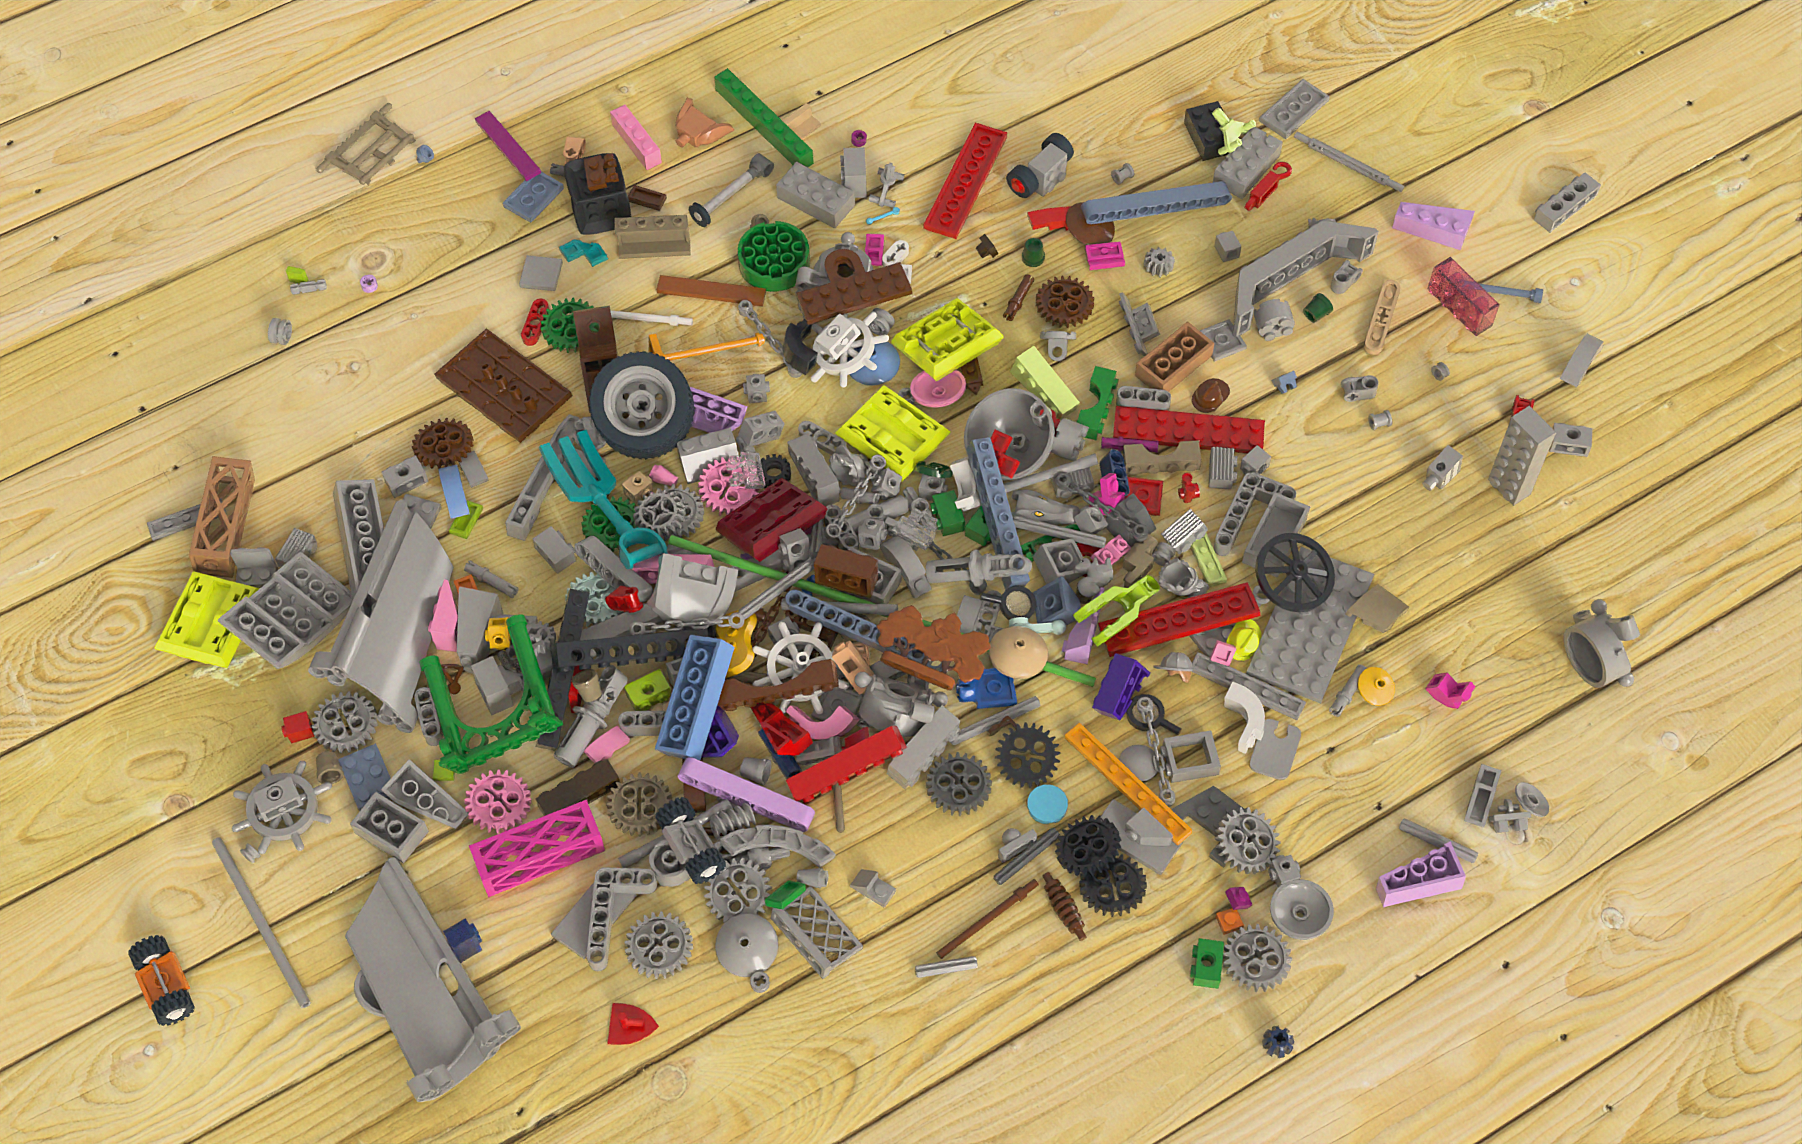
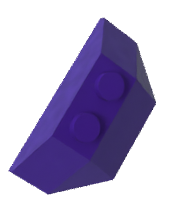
[701,704,739,758]

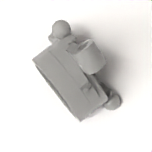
[795,232,873,291]
[1564,599,1640,688]
[854,672,948,737]

